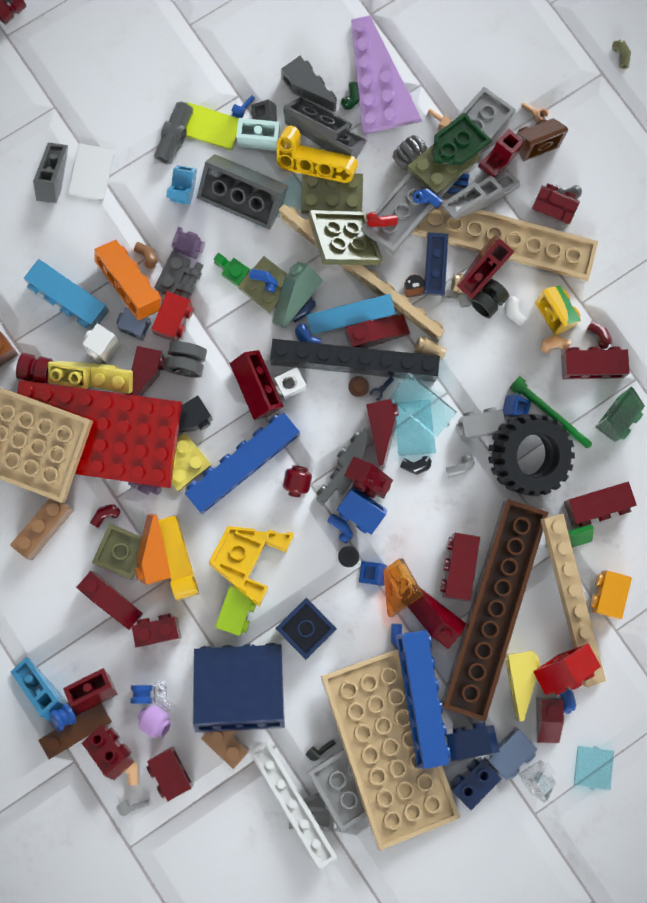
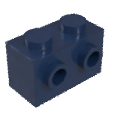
[446,722,500,762]
[450,757,502,811]

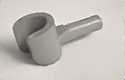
[442,293,471,308]
[116,800,149,816]

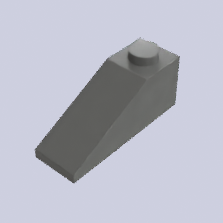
[33,143,68,203]

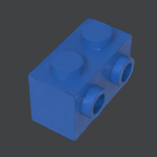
[337,486,387,535]

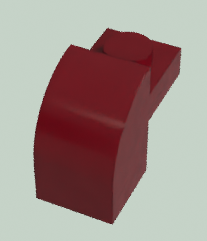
[478,129,525,178]

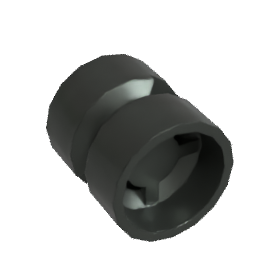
[470,279,510,319]

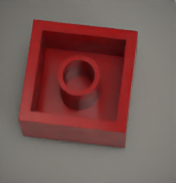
[533,643,601,695]

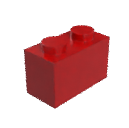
[151,291,194,341]

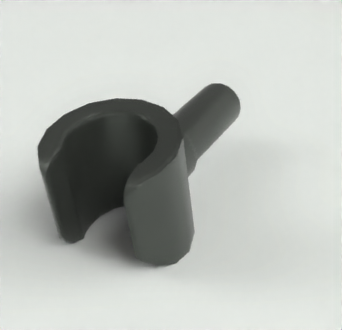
[306,740,336,761]

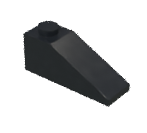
[178,395,213,433]

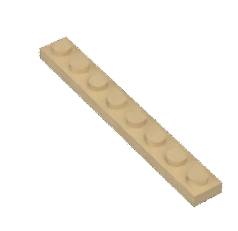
[540,514,606,688]

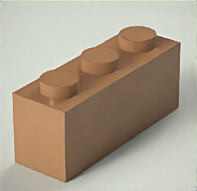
[10,498,74,560]

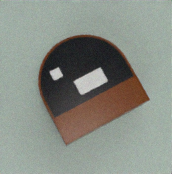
[404,275,424,298]

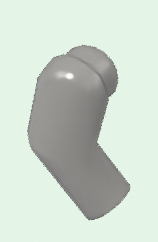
[446,455,475,478]

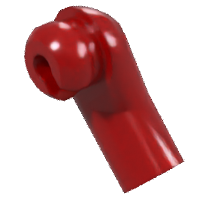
[366,212,398,227]

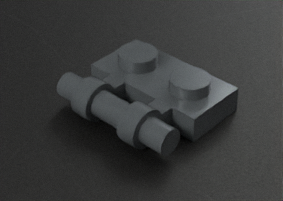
[154,251,204,299]

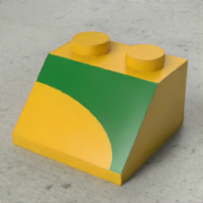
[534,285,581,336]

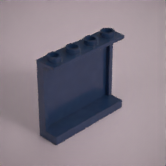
[193,643,285,733]

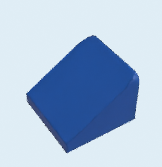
[503,395,531,417]
[359,561,387,586]

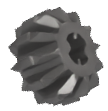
[392,135,427,170]

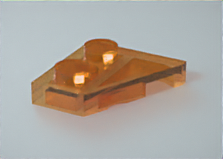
[383,558,423,617]

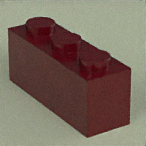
[561,346,630,379]
[229,350,284,420]
[564,481,637,528]
[440,532,480,601]

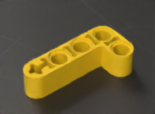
[277,126,358,183]
[158,515,199,601]

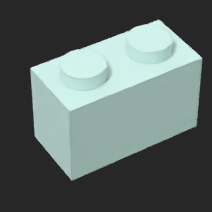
[237,118,280,151]

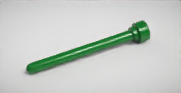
[509,376,592,448]

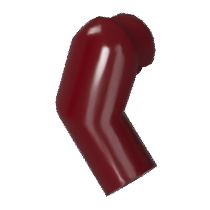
[587,321,612,349]
[90,504,120,528]

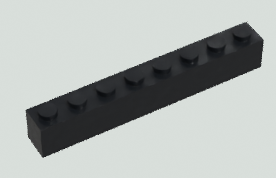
[270,339,440,382]

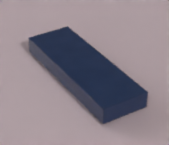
[424,232,448,296]

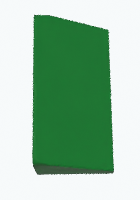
[568,525,594,548]

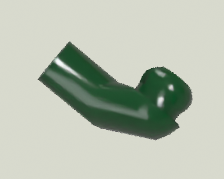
[341,82,360,110]

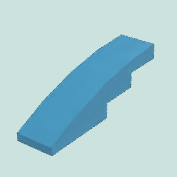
[307,294,396,335]

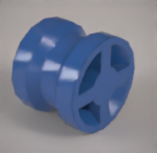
[130,685,153,704]
[49,703,76,732]

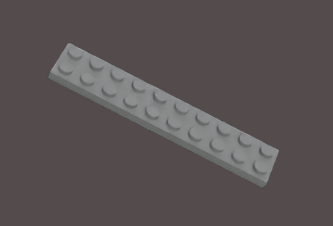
[360,87,516,255]

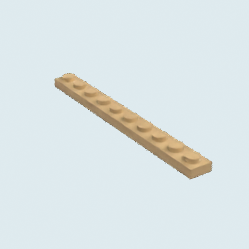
[279,204,445,342]

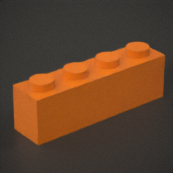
[94,240,161,321]

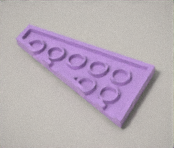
[351,15,423,134]

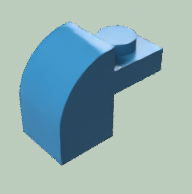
[166,165,197,205]

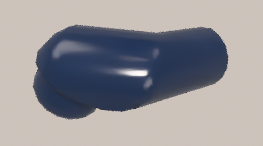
[292,296,316,323]

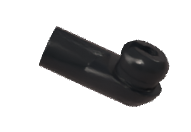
[400,456,432,475]

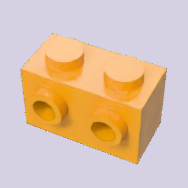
[590,570,632,620]

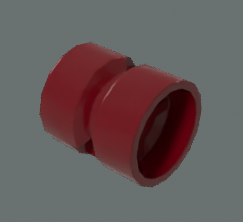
[0,0,27,25]
[16,352,53,384]

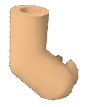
[540,335,571,354]
[124,760,139,785]

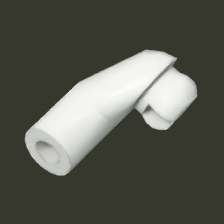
[505,296,527,326]

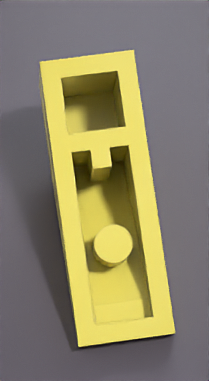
[505,651,540,721]

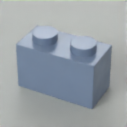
[484,727,538,780]

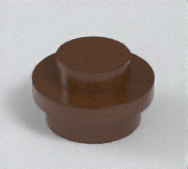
[348,376,369,397]

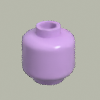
[138,705,171,738]

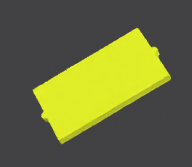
[186,102,239,151]

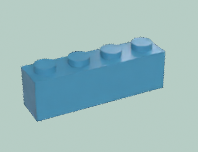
[24,259,109,329]

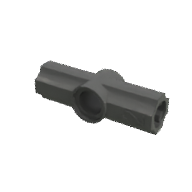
[154,101,194,165]

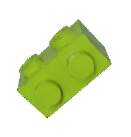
[215,586,256,636]

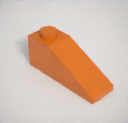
[135,513,171,585]

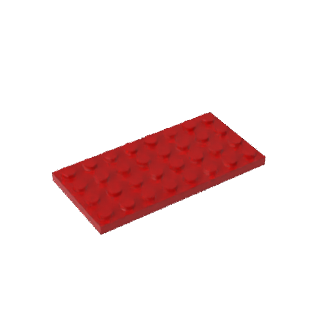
[17,380,182,488]

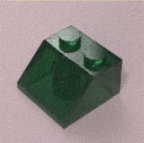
[595,387,645,442]

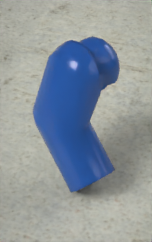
[412,189,444,209]
[295,323,322,344]
[559,688,577,714]

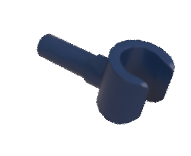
[370,377,394,401]

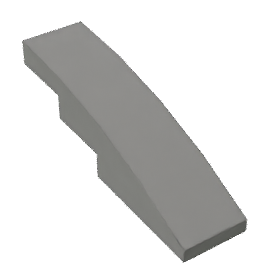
[442,169,520,220]

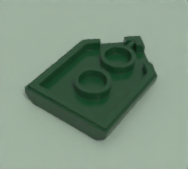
[433,112,492,166]

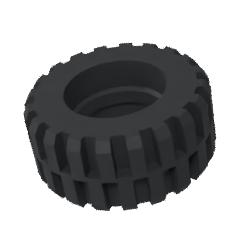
[488,414,575,496]

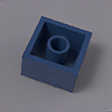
[275,597,337,660]

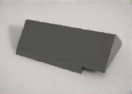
[283,97,367,159]

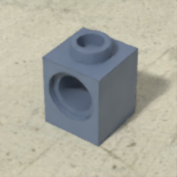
[116,307,151,341]

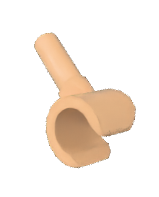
[521,102,549,122]
[428,108,451,130]

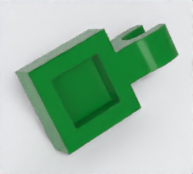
[213,253,250,287]

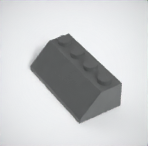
[197,154,289,230]

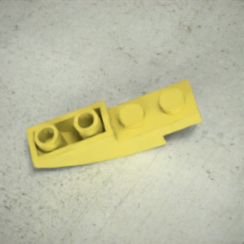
[48,361,133,394]

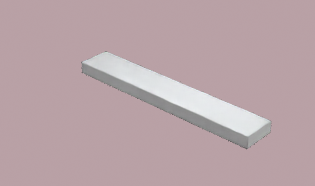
[249,740,338,871]

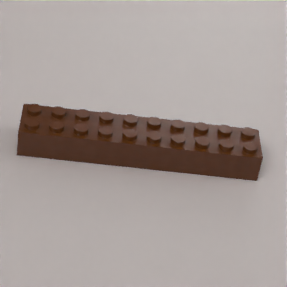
[441,499,549,722]

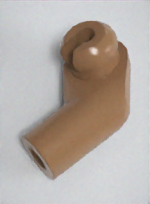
[134,242,158,269]

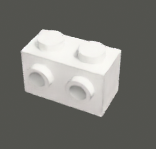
[83,323,121,365]

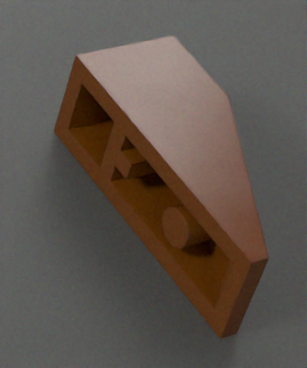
[38,703,112,759]

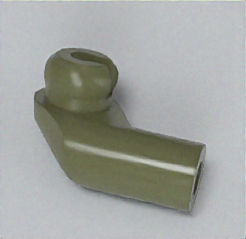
[612,39,631,69]

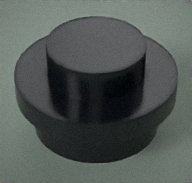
[338,546,359,568]

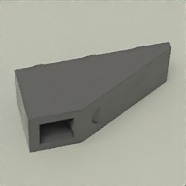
[281,55,337,112]

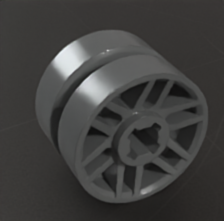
[164,341,207,378]

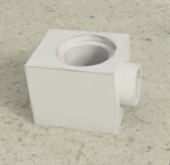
[274,367,307,401]

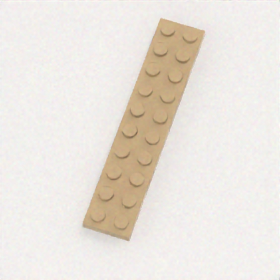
[411,200,598,281]

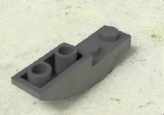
[316,428,368,506]

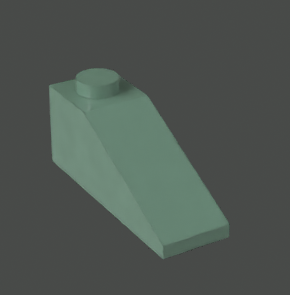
[272,262,323,328]

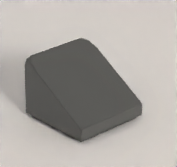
[252,99,277,122]

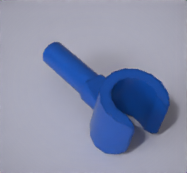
[231,95,255,118]

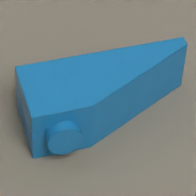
[10,657,67,723]

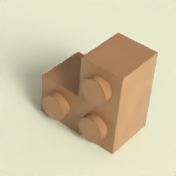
[201,730,250,769]

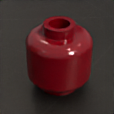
[282,465,312,497]

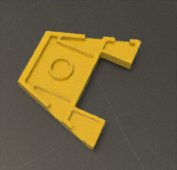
[209,526,294,607]

